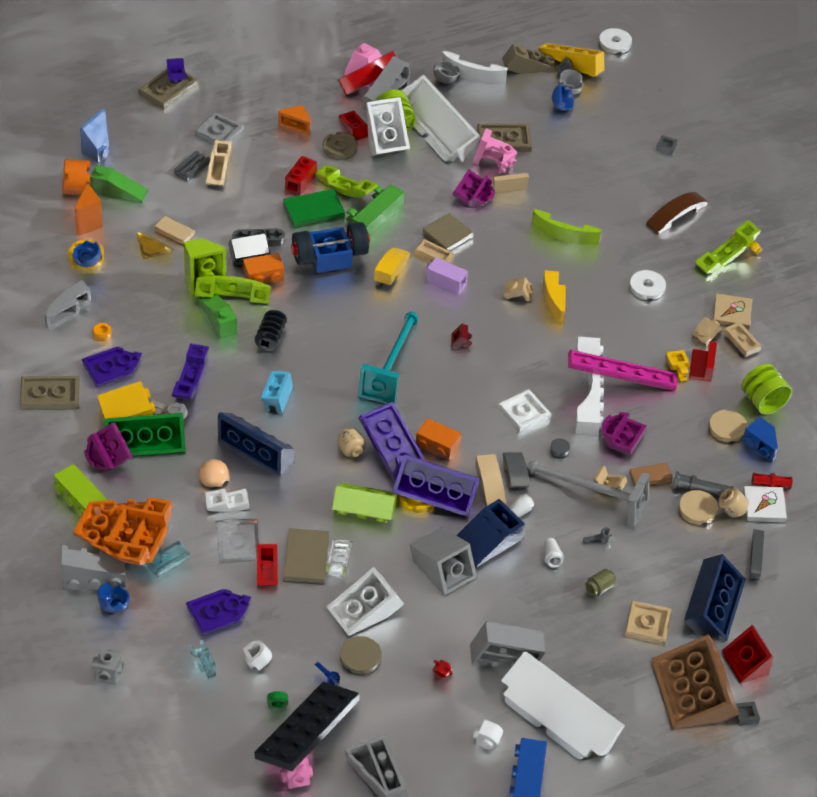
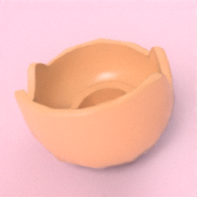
[199,459,230,488]

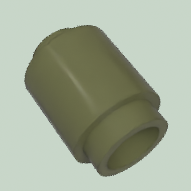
[585,569,616,596]

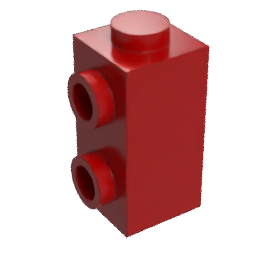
[285,156,317,195]

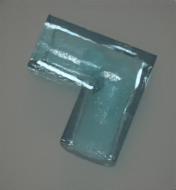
[145,541,190,578]

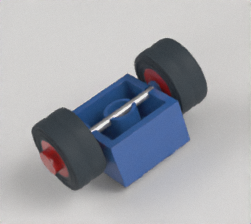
[291,222,370,273]

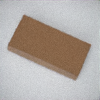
[629,463,673,487]

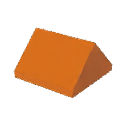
[74,184,103,235]

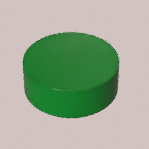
[267,691,288,708]

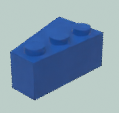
[509,738,547,797]

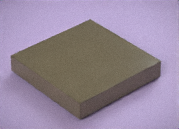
[423,213,474,251]

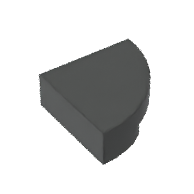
[556,57,573,74]

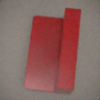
[689,341,717,382]

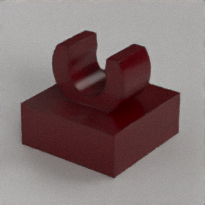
[451,323,472,350]

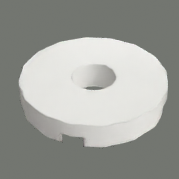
[599,28,632,54]
[630,270,666,300]

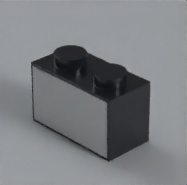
[228,233,270,266]

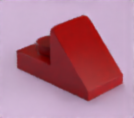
[257,544,278,585]

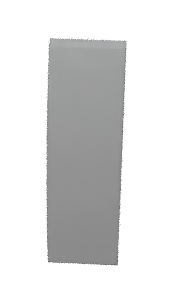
[45,280,91,329]

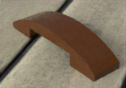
[646,192,708,235]

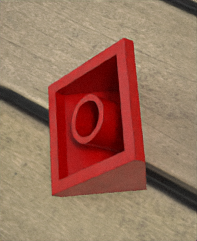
[721,625,774,683]

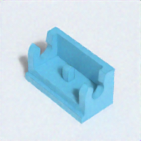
[261,371,294,414]

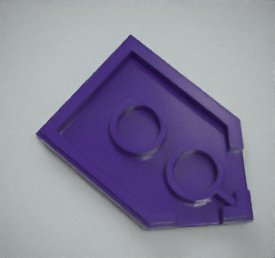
[82,347,142,386]
[186,589,251,635]

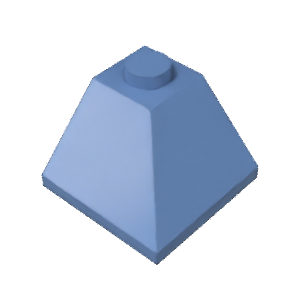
[80,109,109,162]

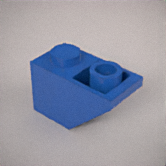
[742,417,778,462]

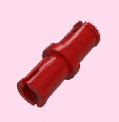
[751,473,793,489]

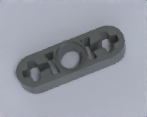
[232,228,285,247]
[749,529,764,580]

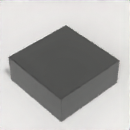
[656,135,678,155]
[735,701,760,726]

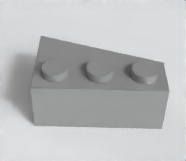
[363,56,411,110]
[61,545,126,590]
[470,621,546,665]
[344,735,409,797]

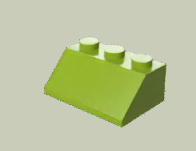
[184,238,226,296]
[332,482,399,523]

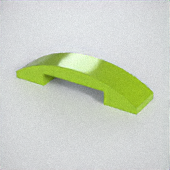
[315,165,378,197]
[531,209,602,245]
[695,220,761,274]
[195,276,271,304]

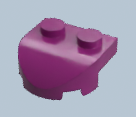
[452,169,495,207]
[602,412,647,456]
[84,423,133,471]

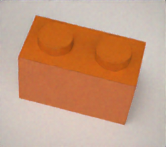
[243,253,284,284]
[416,418,462,461]

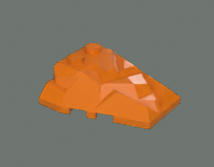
[73,498,172,565]

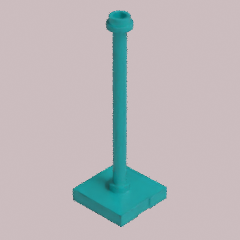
[358,311,418,404]

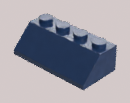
[218,412,295,476]
[684,554,746,642]

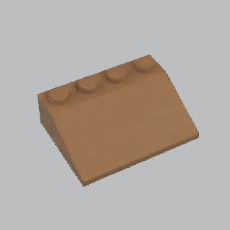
[651,634,739,729]

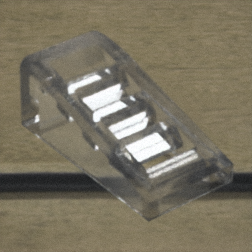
[326,539,353,578]

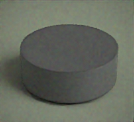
[550,438,570,458]

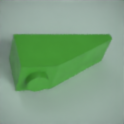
[90,165,148,203]
[199,294,237,339]

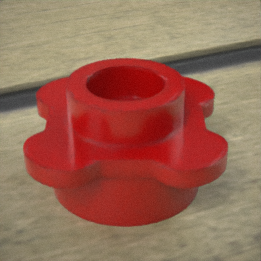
[432,660,453,678]

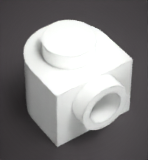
[242,640,272,670]
[473,719,503,750]

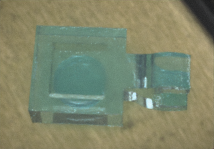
[190,640,216,679]

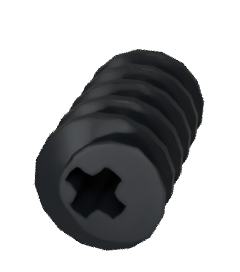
[254,310,287,352]

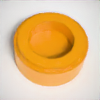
[93,323,112,341]

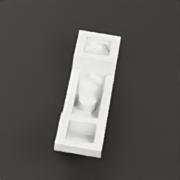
[442,51,508,84]

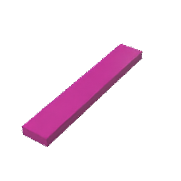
[568,350,677,391]

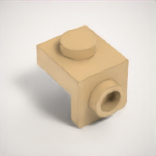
[503,277,534,302]
[691,317,722,346]
[593,466,627,493]

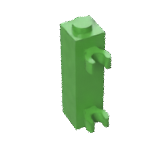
[346,184,405,236]

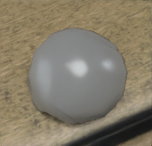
[433,60,460,84]
[558,69,584,95]

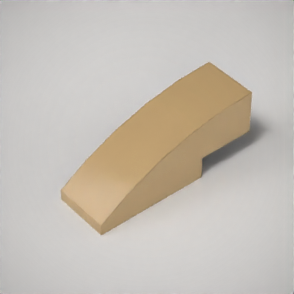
[206,140,233,187]
[475,454,507,507]

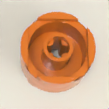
[62,159,90,196]

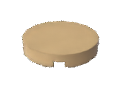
[709,410,747,443]
[678,490,719,525]

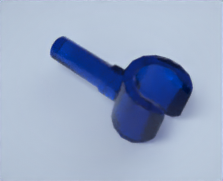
[315,661,340,685]

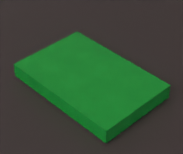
[283,189,345,228]

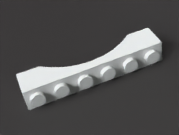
[575,336,604,436]

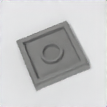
[195,112,243,145]

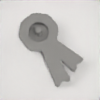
[149,398,188,420]

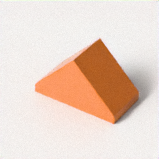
[278,105,311,135]

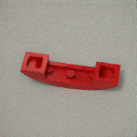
[338,51,396,95]

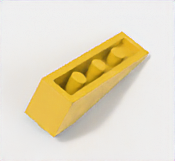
[538,43,604,77]

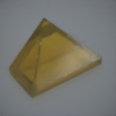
[136,232,175,259]

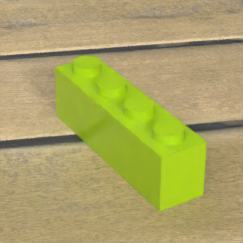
[53,464,108,518]

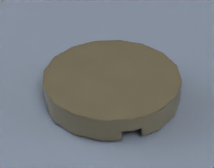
[323,132,358,160]
[340,636,382,675]

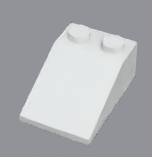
[366,97,410,157]
[326,567,404,636]

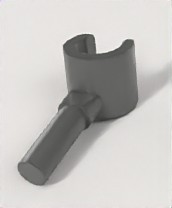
[583,527,612,544]

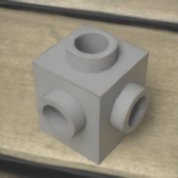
[92,649,124,685]

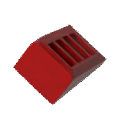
[339,110,368,141]

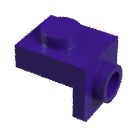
[166,58,186,83]

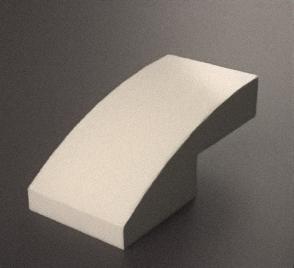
[205,488,250,512]

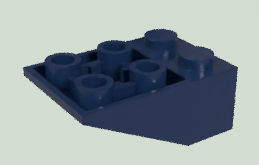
[456,499,525,567]

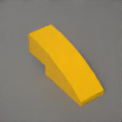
[374,247,410,285]
[543,270,566,324]

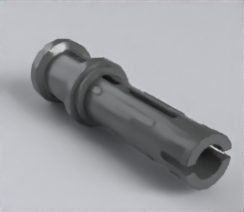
[673,471,734,495]

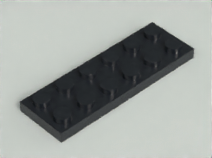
[254,681,360,771]

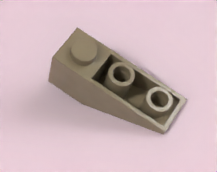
[502,44,557,74]

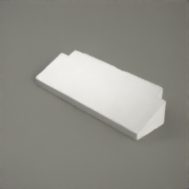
[402,75,481,162]
[501,652,625,759]

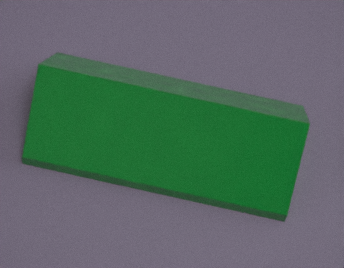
[104,413,186,456]

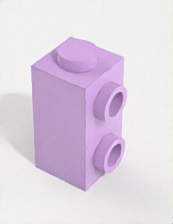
[425,258,468,295]

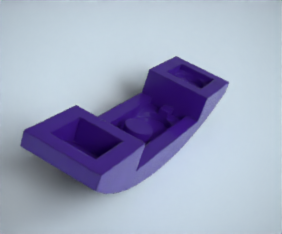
[172,343,209,400]

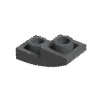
[502,452,530,489]

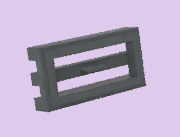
[174,150,210,181]

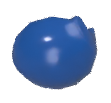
[551,85,574,111]
[73,240,101,268]
[97,583,130,613]

